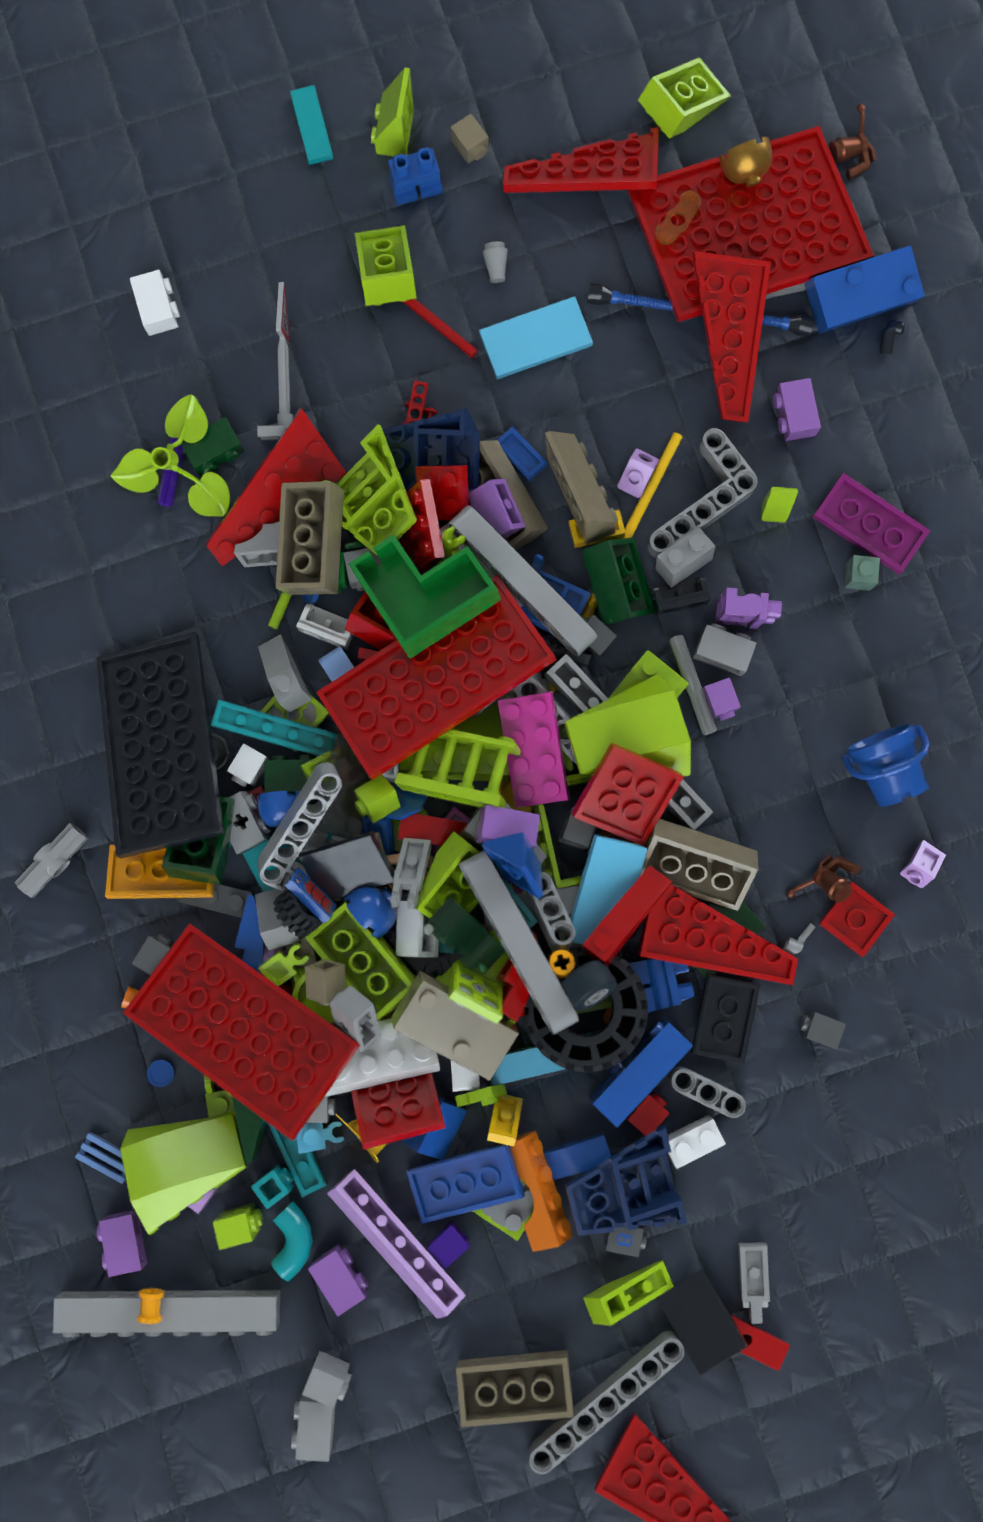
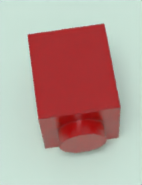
[626,1093,669,1136]

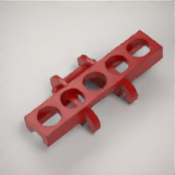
[401,380,437,424]

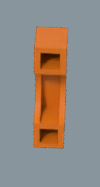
[500,1131,573,1252]

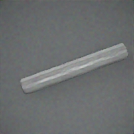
[669,635,717,735]

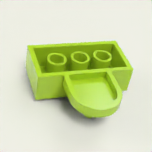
[293,902,416,1024]

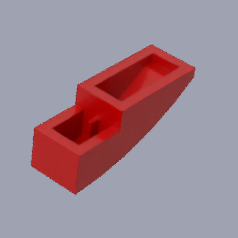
[398,814,479,851]
[496,932,537,1022]

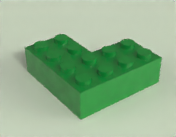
[348,534,501,659]

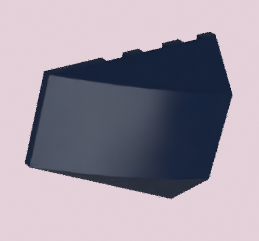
[382,408,480,506]
[565,1125,687,1236]

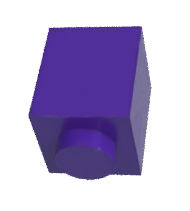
[427,1220,470,1269]

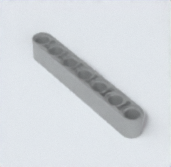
[448,505,597,656]
[459,851,579,1035]
[528,1331,684,1474]

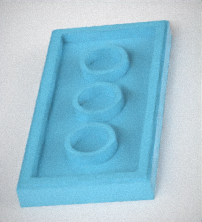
[479,296,593,380]
[564,834,648,945]

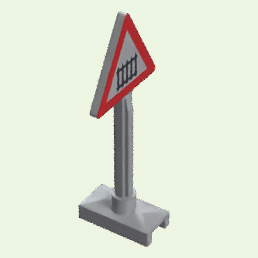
[257,282,293,440]

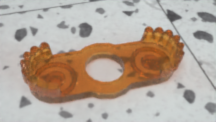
[655,190,701,245]

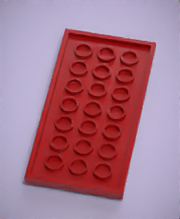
[316,575,556,780]
[123,923,360,1141]

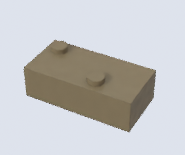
[276,481,344,595]
[391,971,519,1081]
[456,1350,574,1427]

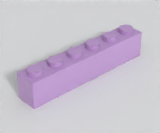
[327,1169,466,1319]

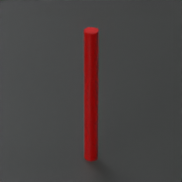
[402,299,478,359]

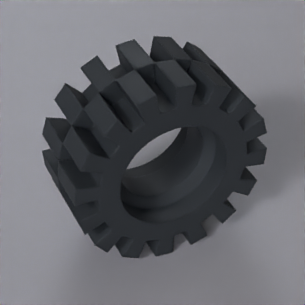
[273,889,323,938]

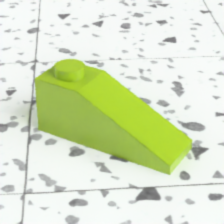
[583,1261,674,1326]

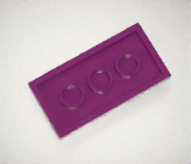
[813,473,930,575]

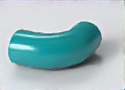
[271,1201,313,1282]

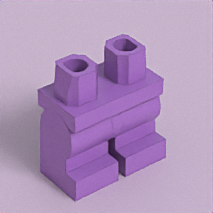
[715,587,782,629]

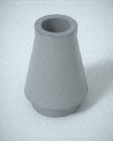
[482,241,508,283]

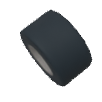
[561,960,617,1011]

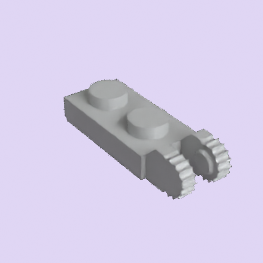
[391,838,432,909]

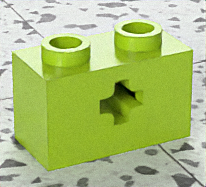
[213,1203,263,1250]

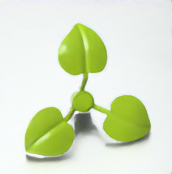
[111,394,230,517]

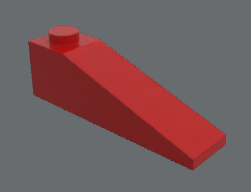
[583,866,672,966]

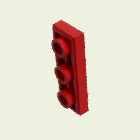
[730,1314,790,1371]

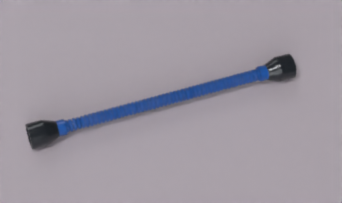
[587,283,814,337]

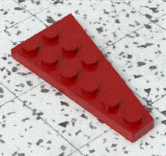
[503,127,659,193]
[692,251,771,423]

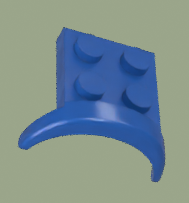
[521,554,591,633]

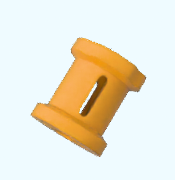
[549,950,575,978]
[136,1288,165,1324]

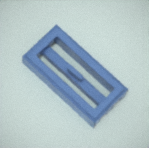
[75,1132,126,1184]

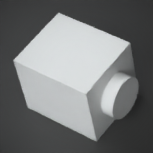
[227,743,270,787]

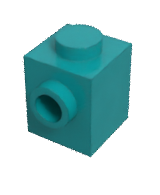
[251,1165,294,1209]

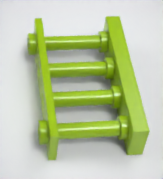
[395,729,521,808]

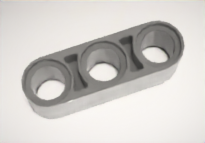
[526,872,575,952]
[668,1066,746,1118]

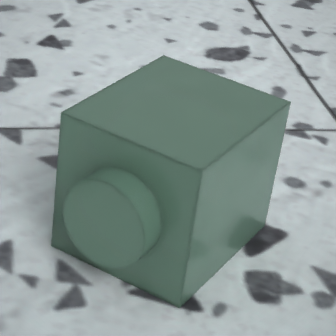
[844,555,880,591]

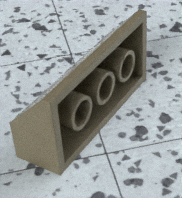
[545,431,618,545]
[479,440,548,550]
[639,819,758,911]

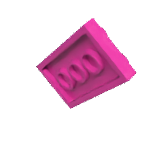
[498,692,570,808]

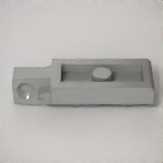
[738,1242,770,1324]

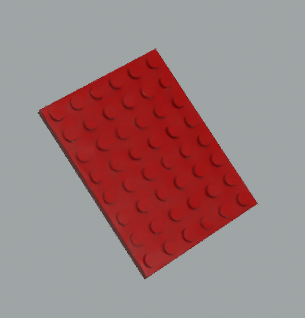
[627,126,874,322]

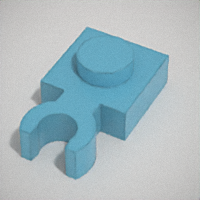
[295,1122,344,1154]

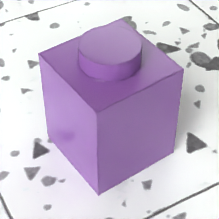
[703,677,741,721]

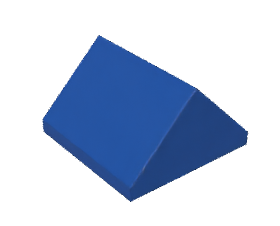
[482,832,543,899]
[401,1095,467,1160]

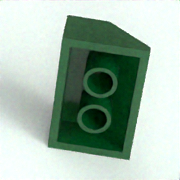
[582,538,656,626]

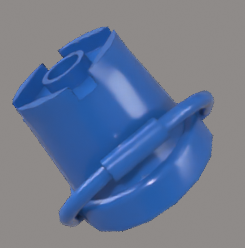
[841,724,930,807]

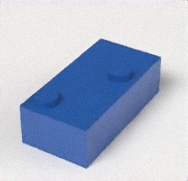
[804,245,925,334]
[589,1019,693,1127]

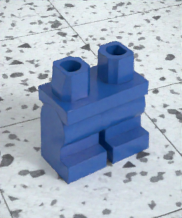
[388,147,443,206]
[628,958,694,1013]

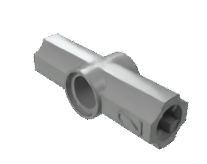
[14,823,89,898]

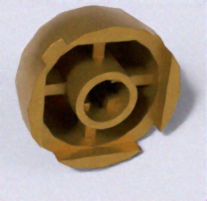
[719,137,773,187]

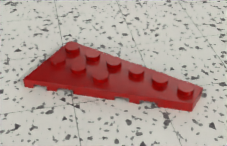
[205,408,347,566]
[637,885,798,985]
[594,1412,731,1522]

